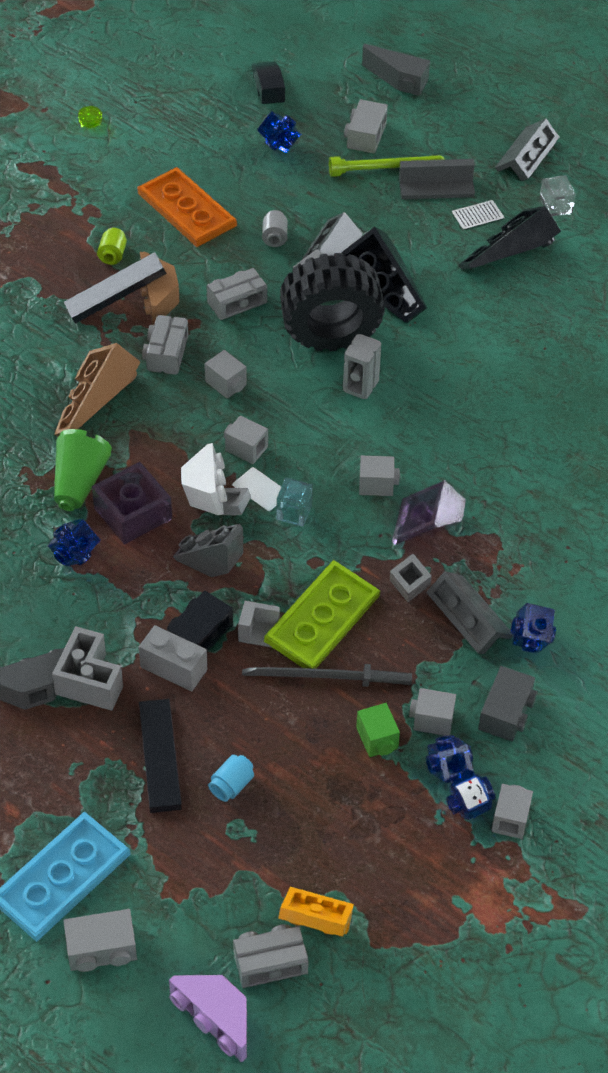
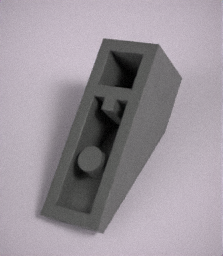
[362,44,430,96]

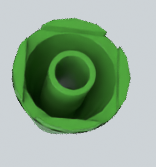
[54,429,112,511]

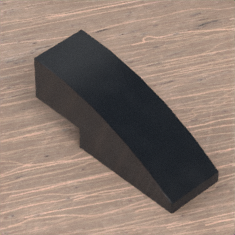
[252,61,285,104]

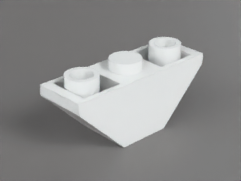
[181,443,227,515]

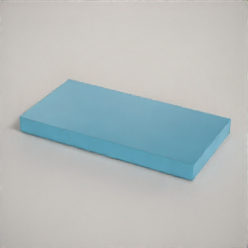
[0,811,130,942]

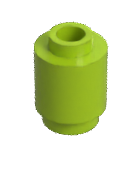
[97,228,127,265]

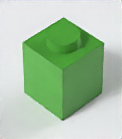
[356,703,400,758]

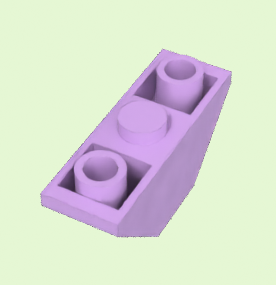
[169,975,247,1062]

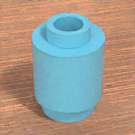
[208,755,254,802]

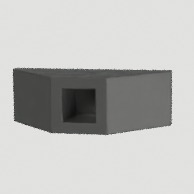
[173,524,243,577]
[0,648,65,710]

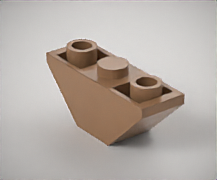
[140,252,179,325]

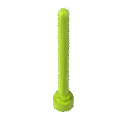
[329,155,445,177]

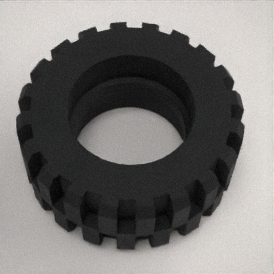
[280,253,385,351]

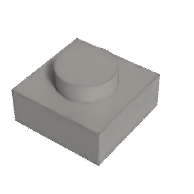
[222,488,251,516]

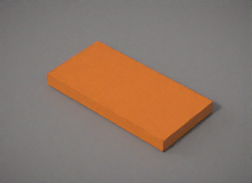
[137,167,237,247]

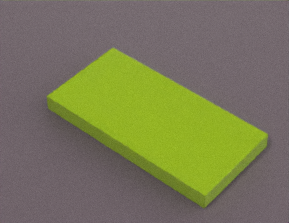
[264,560,381,669]

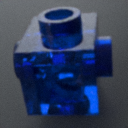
[257,111,301,153]
[47,519,101,567]
[510,603,556,653]
[426,735,474,783]

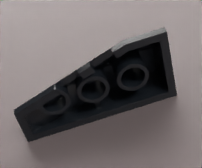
[459,206,561,269]
[341,226,427,323]

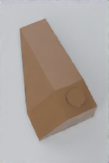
[54,343,140,437]

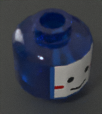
[446,773,496,820]

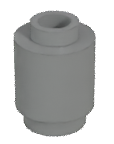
[262,210,288,247]

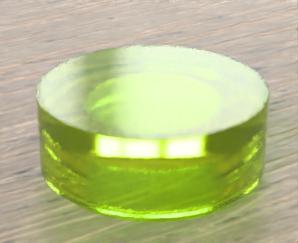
[78,106,102,128]

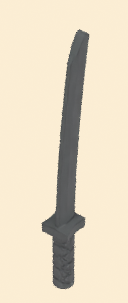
[242,664,412,687]

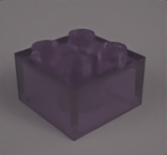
[92,462,172,545]

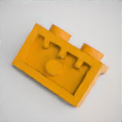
[278,887,354,937]

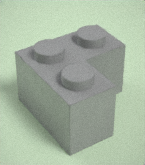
[52,626,123,711]

